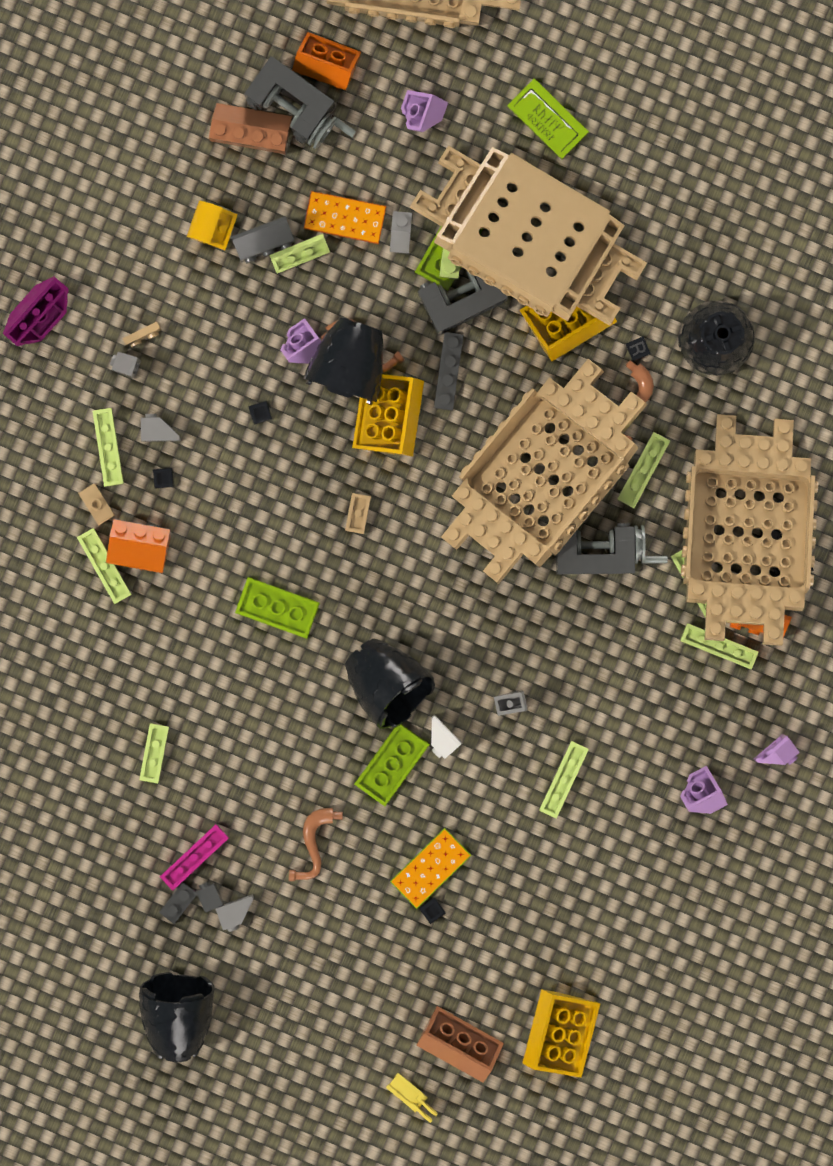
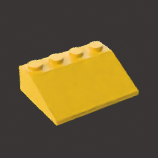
[520,306,617,362]
[352,374,424,457]
[522,989,600,1078]

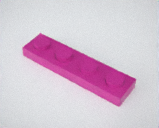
[160,824,229,891]

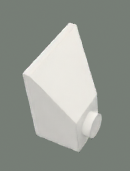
[431,714,462,759]

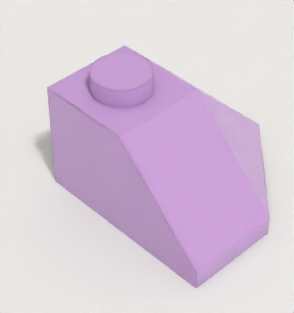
[401,90,448,132]
[281,318,321,364]
[753,734,800,765]
[680,766,728,814]

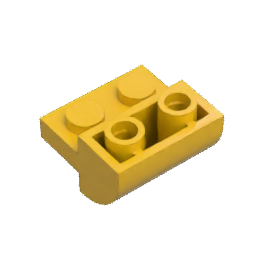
[186,201,238,250]

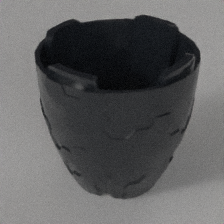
[678,300,755,376]
[304,317,384,405]
[345,638,435,729]
[139,972,215,1062]

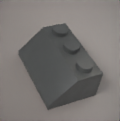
[231,216,295,264]

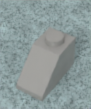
[390,211,412,254]
[110,352,141,379]
[141,414,181,442]
[494,690,528,716]
[216,894,254,932]

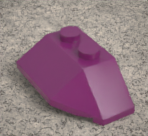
[3,276,69,346]

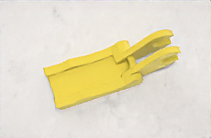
[386,1073,438,1123]

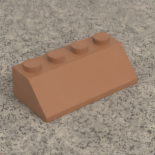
[209,103,292,155]
[416,1006,504,1083]

